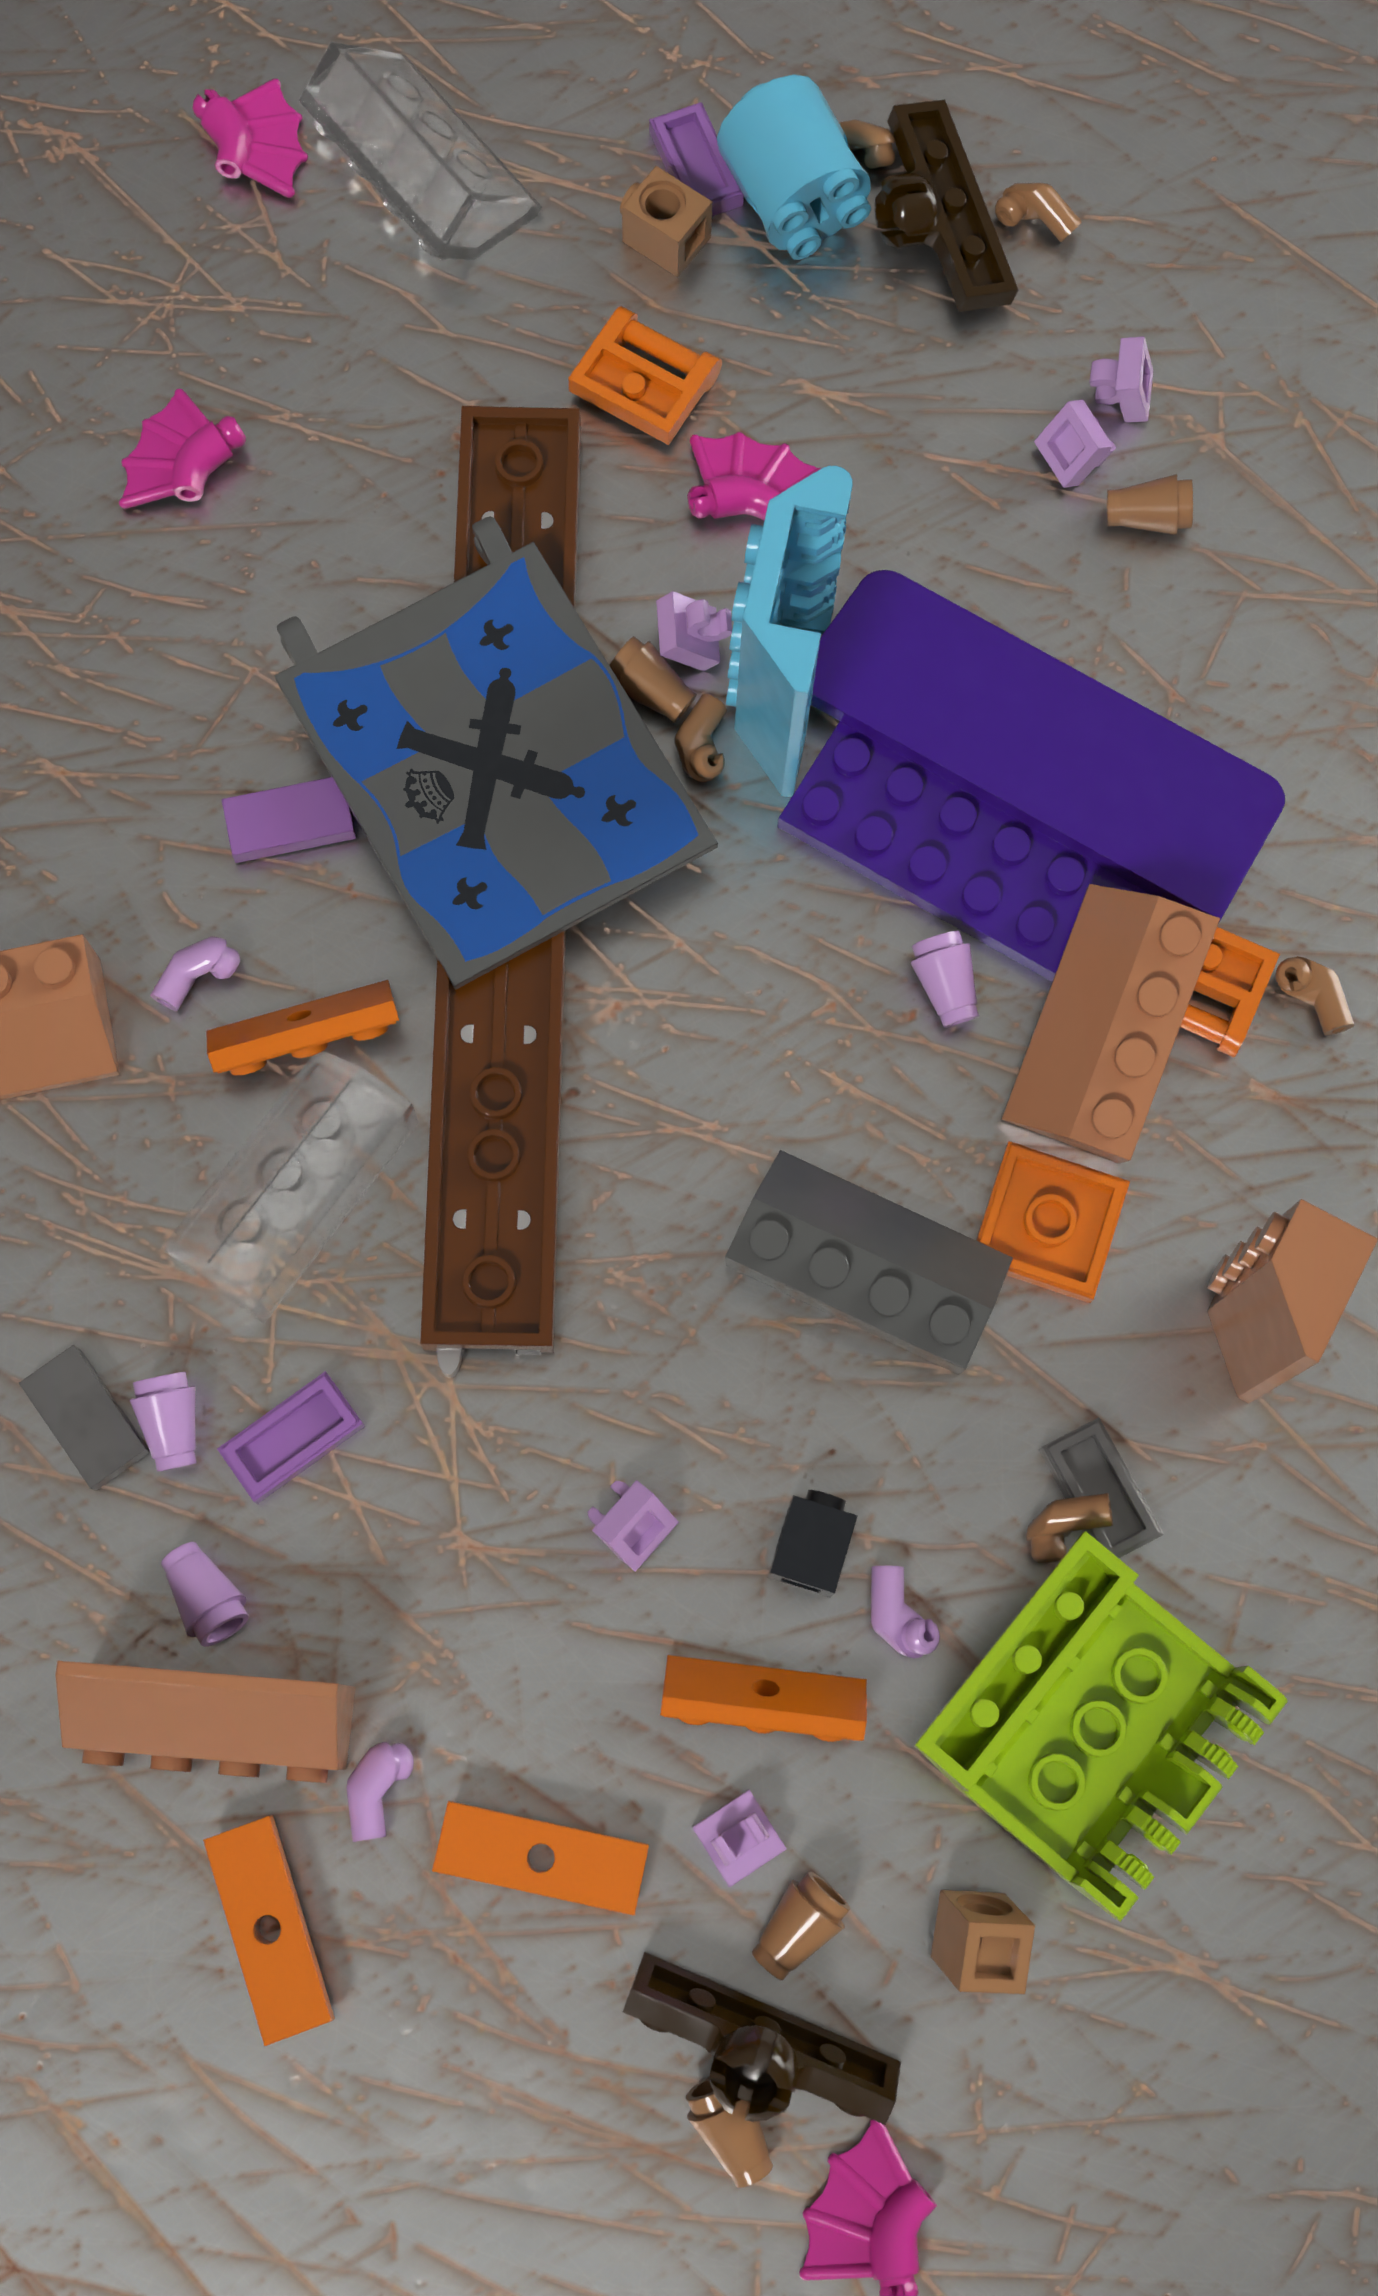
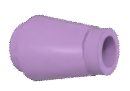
[910,931,979,1028]
[130,1371,197,1472]
[161,1542,249,1647]

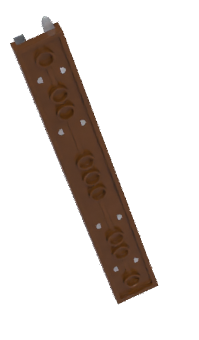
[420,400,581,1378]

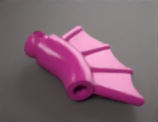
[193,79,308,198]
[119,389,246,509]
[687,432,822,521]
[799,2119,937,2296]

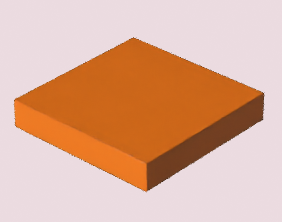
[976,1141,1130,1303]

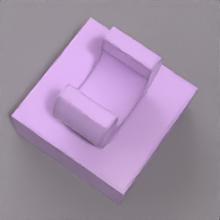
[1090,336,1153,423]
[1034,400,1116,488]
[656,591,732,671]
[587,1480,679,1572]
[692,1789,786,1888]

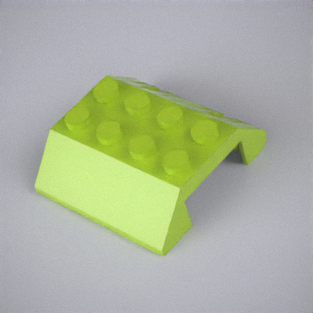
[914,1531,1288,1922]

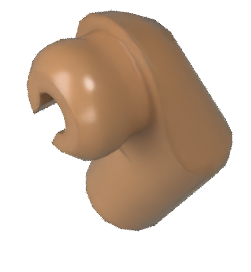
[839,120,896,169]
[995,183,1082,243]
[674,694,727,782]
[1276,956,1355,1036]
[1026,1493,1113,1563]

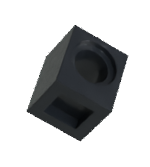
[767,1490,858,1598]

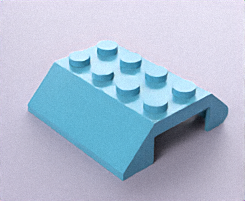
[726,466,853,798]

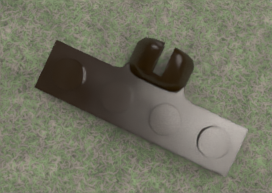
[874,99,1018,312]
[623,1952,901,2125]

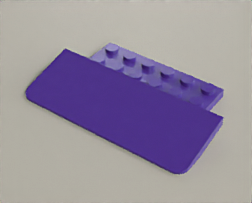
[777,570,1285,982]

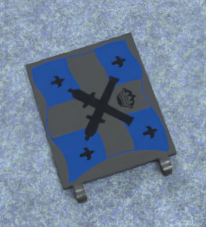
[274,516,718,990]

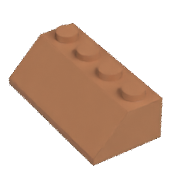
[1001,884,1220,1164]
[0,934,120,1100]
[1207,1199,1378,1403]
[55,1661,356,1783]

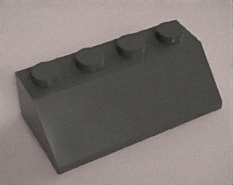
[725,1150,1013,1375]

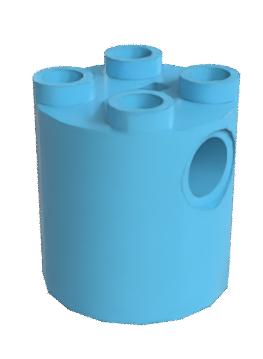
[717,74,871,260]

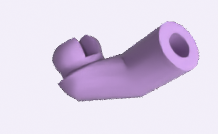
[150,936,240,1011]
[871,1566,940,1658]
[346,1742,414,1842]

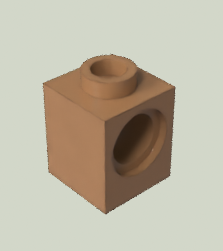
[620,166,712,277]
[931,1890,1035,1994]

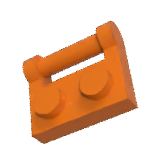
[568,306,722,445]
[1180,927,1280,1058]

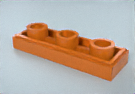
[206,980,399,1075]
[660,1655,867,1742]
[432,1801,649,1916]
[203,1815,335,2046]

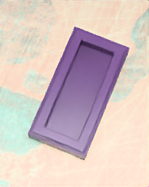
[649,102,744,216]
[222,777,356,863]
[217,1371,365,1504]

